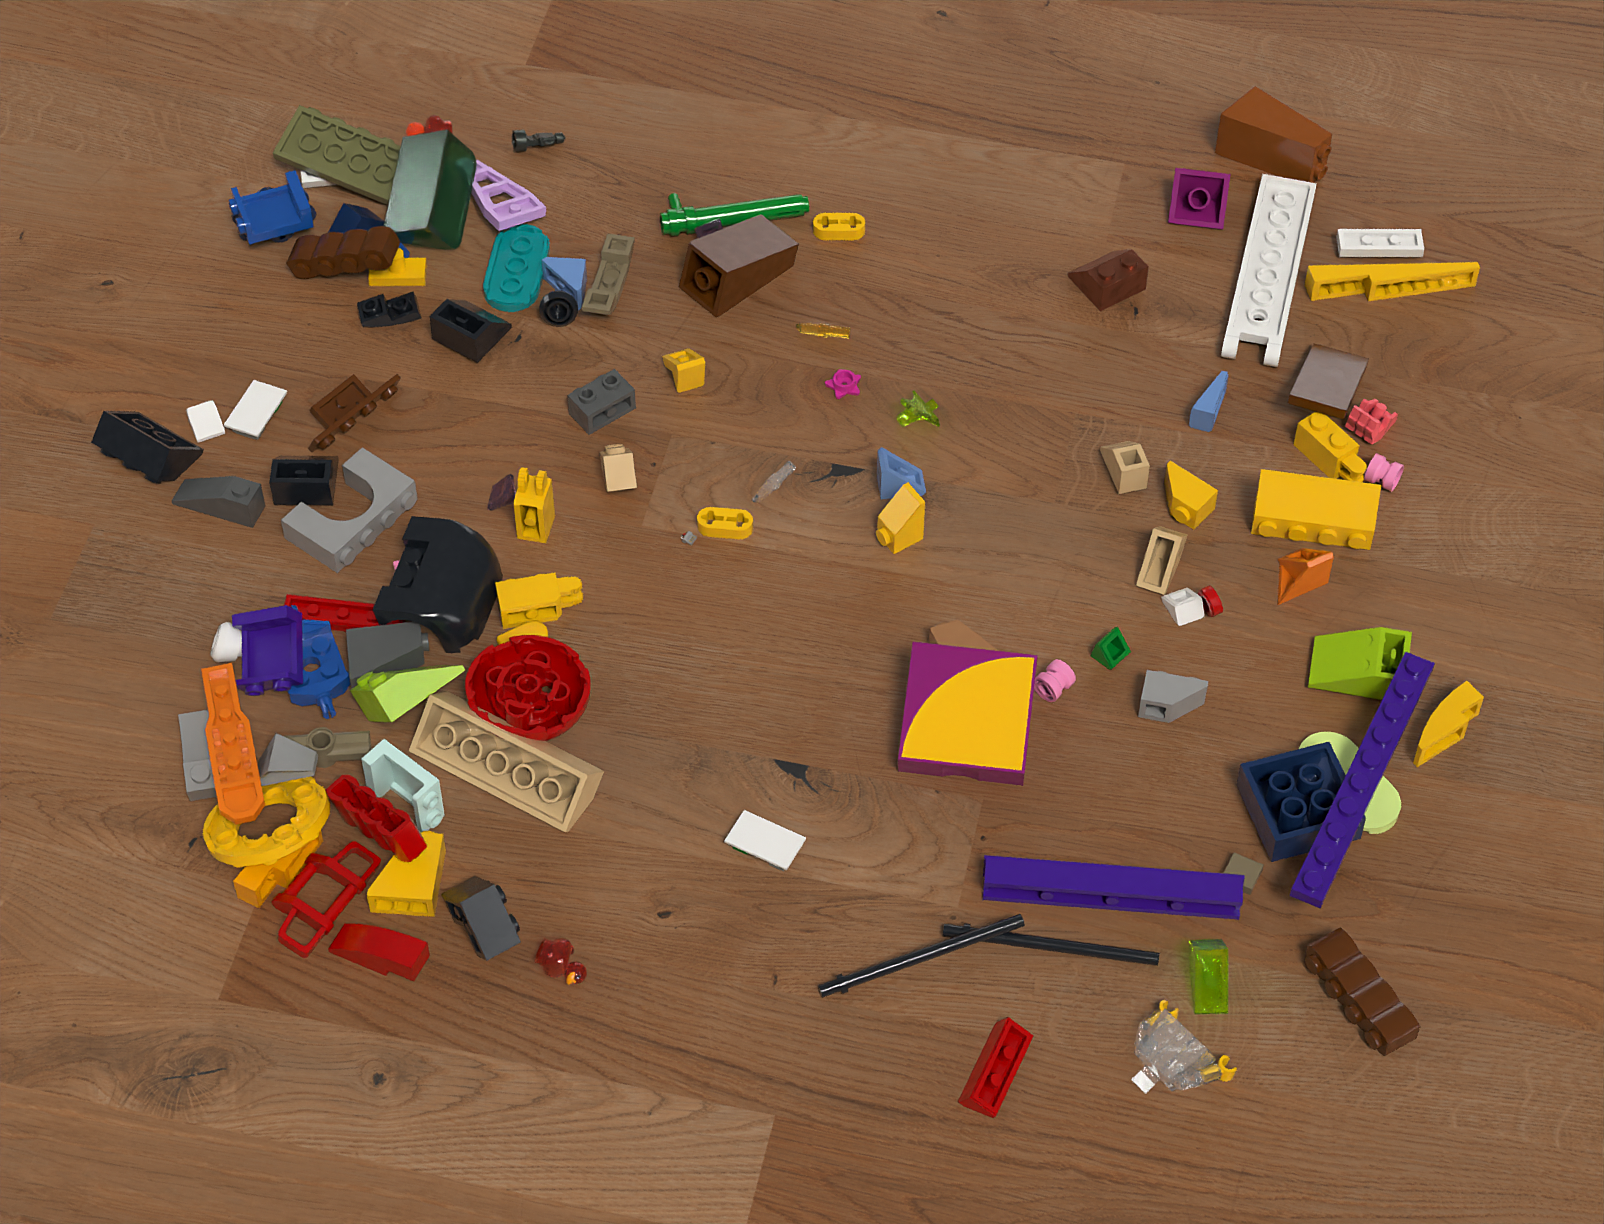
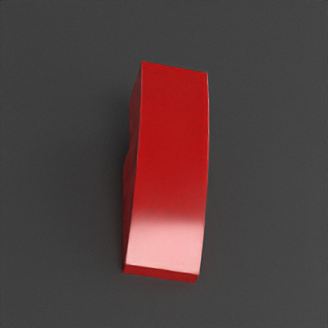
[328,923,430,982]

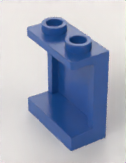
[228,170,314,244]

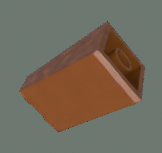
[1215,86,1332,183]

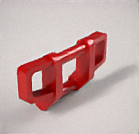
[272,841,381,958]

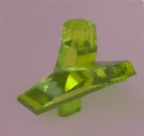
[896,390,940,427]

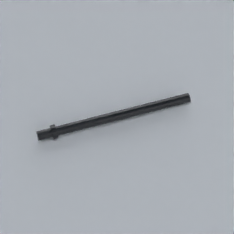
[818,914,1025,998]
[943,923,1159,966]

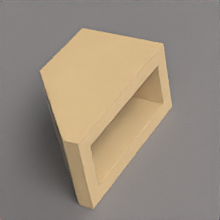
[1136,526,1188,595]

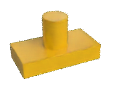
[368,248,427,286]

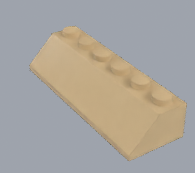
[409,691,604,833]

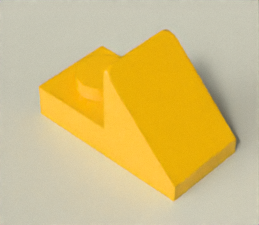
[662,348,705,393]

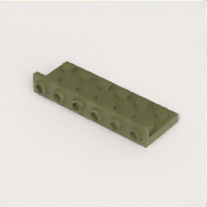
[273,105,449,219]

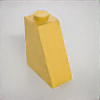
[367,831,446,917]

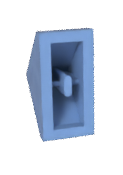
[542,257,587,310]
[877,447,926,499]

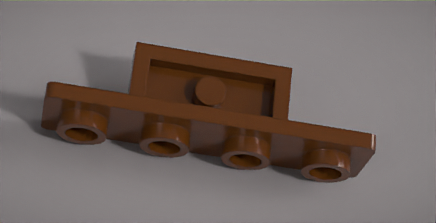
[308,374,401,453]

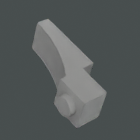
[178,710,217,801]

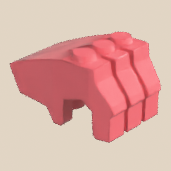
[1345,399,1398,444]

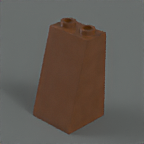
[679,214,799,317]

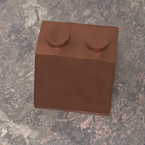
[1068,249,1149,311]

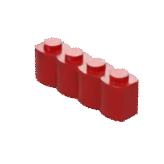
[326,775,427,862]

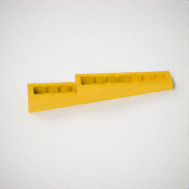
[1305,262,1480,301]

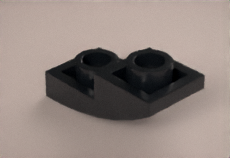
[357,291,421,327]

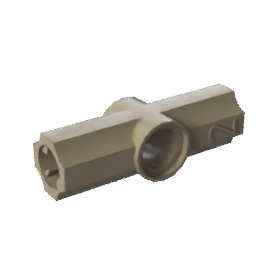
[284,727,371,768]

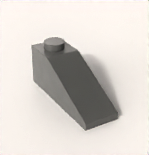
[172,476,265,528]

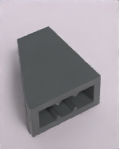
[346,622,430,697]

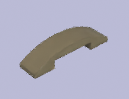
[582,234,635,315]

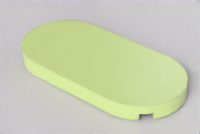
[1299,732,1401,834]

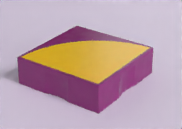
[898,642,1038,786]

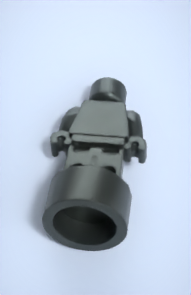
[512,130,565,152]

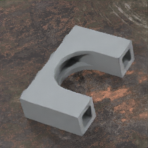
[281,447,418,573]

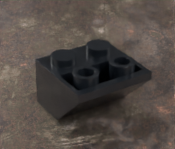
[429,299,512,363]
[269,456,339,505]

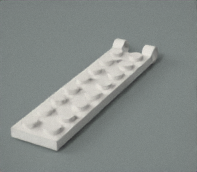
[1221,174,1317,367]

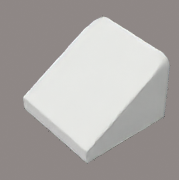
[186,400,226,442]
[1161,588,1205,626]

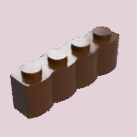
[286,226,401,279]
[1305,928,1420,1056]

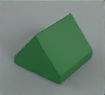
[1091,627,1131,670]

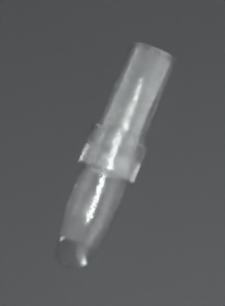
[752,461,796,503]

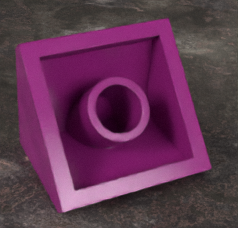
[1168,168,1231,229]

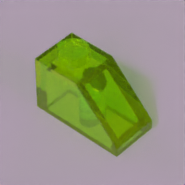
[1189,939,1228,1014]

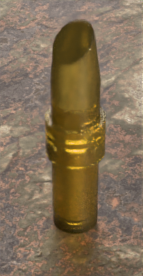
[796,323,851,338]

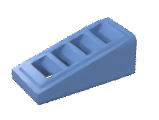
[1189,371,1229,432]

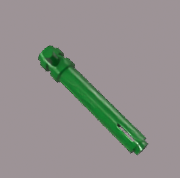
[660,193,809,237]

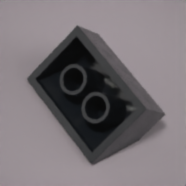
[91,411,204,484]

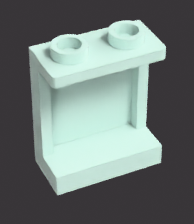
[361,739,445,832]

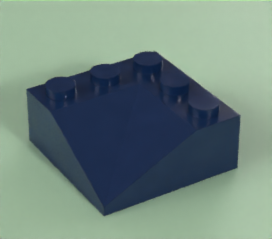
[1236,742,1366,862]

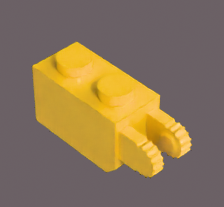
[514,467,555,543]
[495,573,583,629]

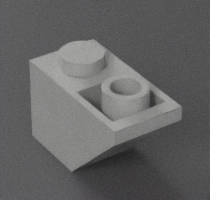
[1138,670,1208,723]

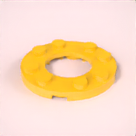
[203,776,330,868]

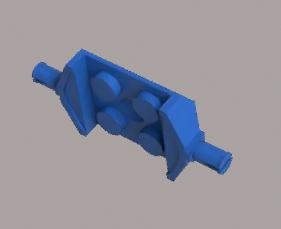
[287,605,351,719]

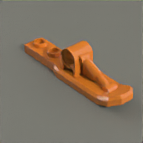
[201,663,265,825]

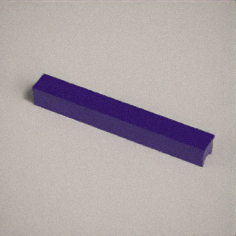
[983,855,1245,920]

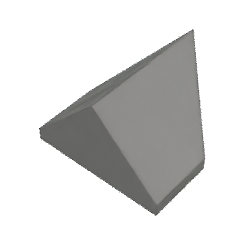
[257,733,318,786]

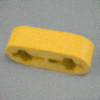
[813,213,865,240]
[697,507,753,540]

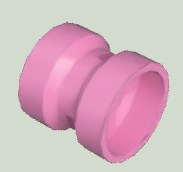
[1364,453,1404,492]
[1034,659,1076,702]

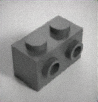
[567,369,636,435]

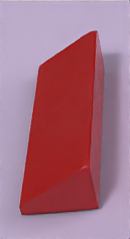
[958,1017,1034,1118]

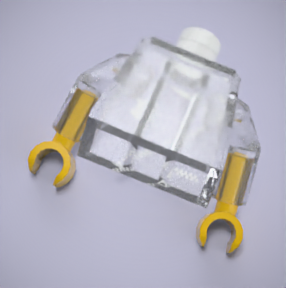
[1131,1000,1237,1094]

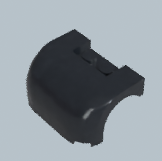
[373,516,503,653]

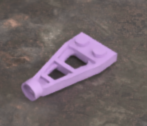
[454,154,546,231]

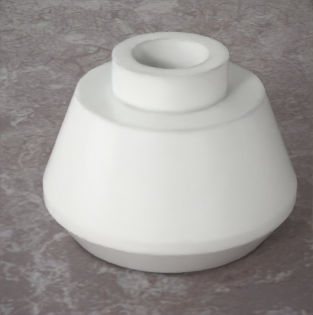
[211,622,242,663]

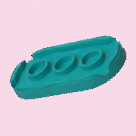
[483,224,550,312]

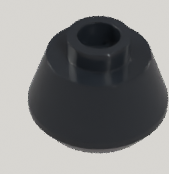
[539,290,578,327]

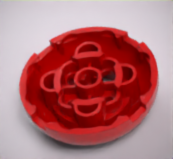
[465,635,591,741]

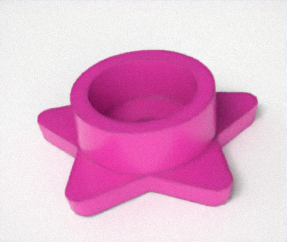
[825,369,861,399]

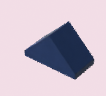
[328,203,386,233]

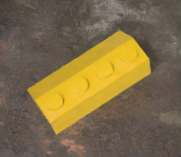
[1251,469,1381,550]

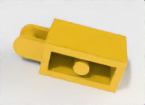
[1294,412,1367,482]

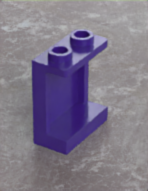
[232,605,303,696]

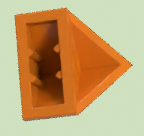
[1277,548,1334,605]

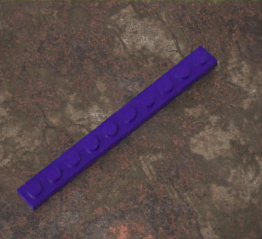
[1290,652,1435,908]

